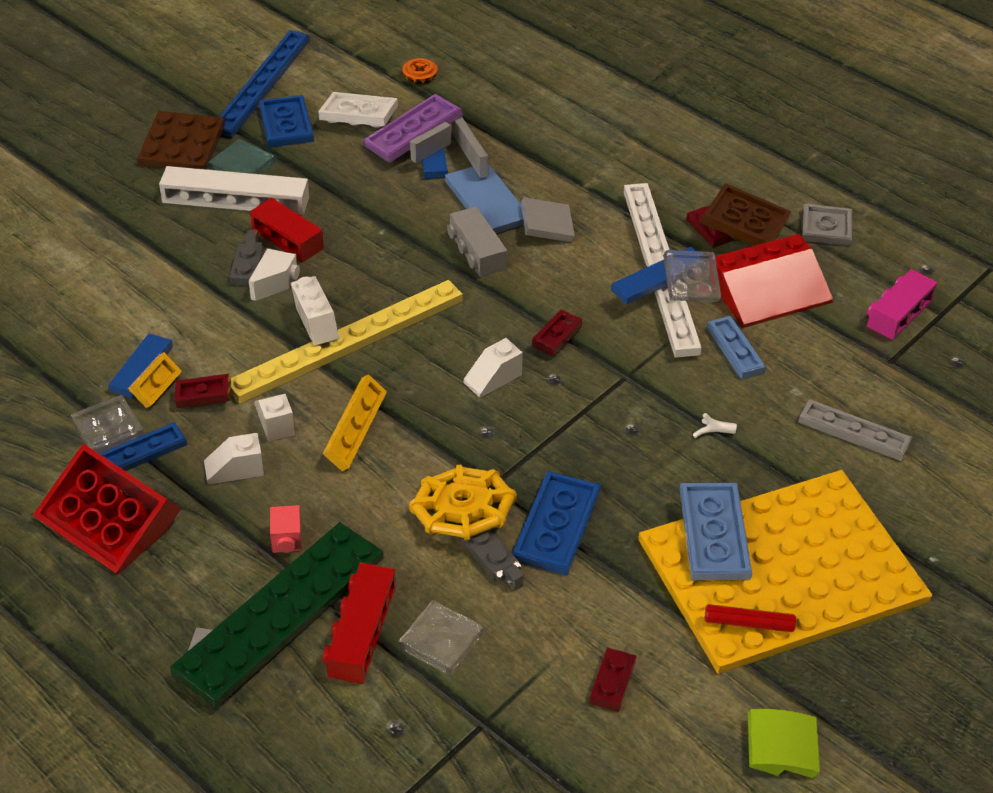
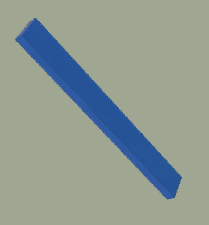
[219,30,310,139]

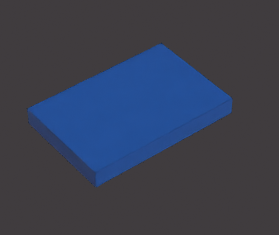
[259,95,314,148]

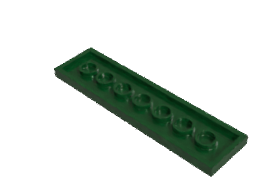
[170,522,384,708]

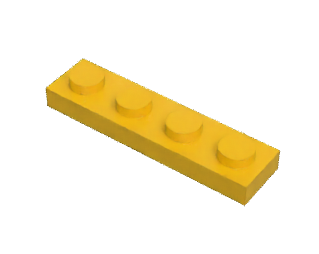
[322,374,387,471]

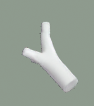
[693,413,737,438]

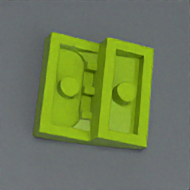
[748,709,820,778]

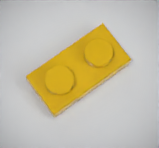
[128,352,182,408]

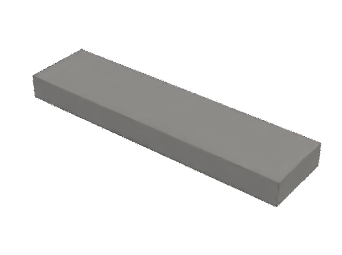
[451,116,489,178]
[798,399,912,461]

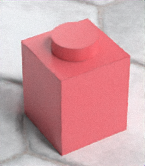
[270,505,302,553]

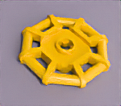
[409,464,517,541]

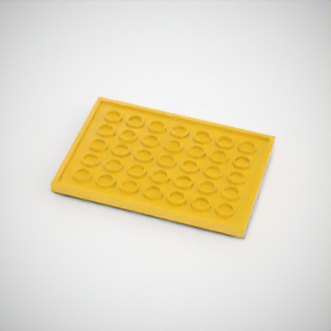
[638,470,932,674]

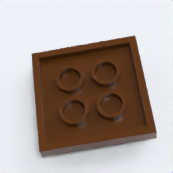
[137,111,225,170]
[701,183,791,246]

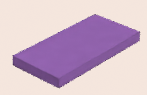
[363,94,463,163]

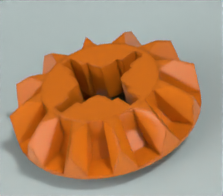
[402,58,438,83]

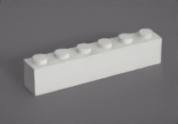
[159,166,309,216]

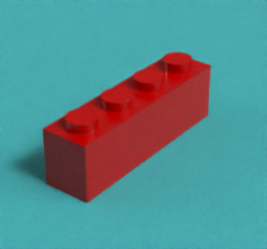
[322,562,396,684]

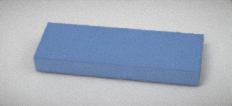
[707,316,766,380]

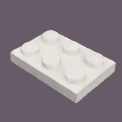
[318,92,398,128]

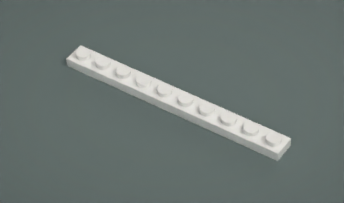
[624,183,701,358]

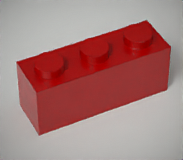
[250,198,324,263]

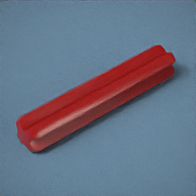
[704,604,796,632]

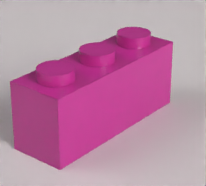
[867,269,938,340]

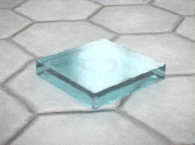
[208,139,275,174]

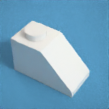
[249,249,300,301]
[464,338,523,398]
[254,394,295,442]
[204,433,264,485]

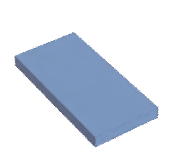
[445,165,524,234]
[679,483,752,580]

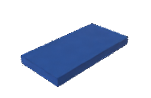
[512,471,601,576]

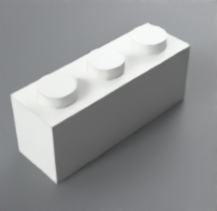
[291,276,339,346]

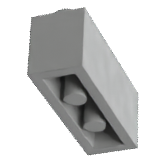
[447,206,507,277]

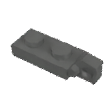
[230,230,263,286]
[460,530,524,591]

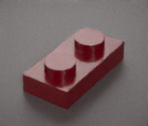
[686,206,733,248]
[532,309,583,356]
[174,373,231,408]
[589,647,637,712]

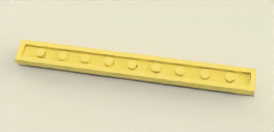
[231,280,463,404]

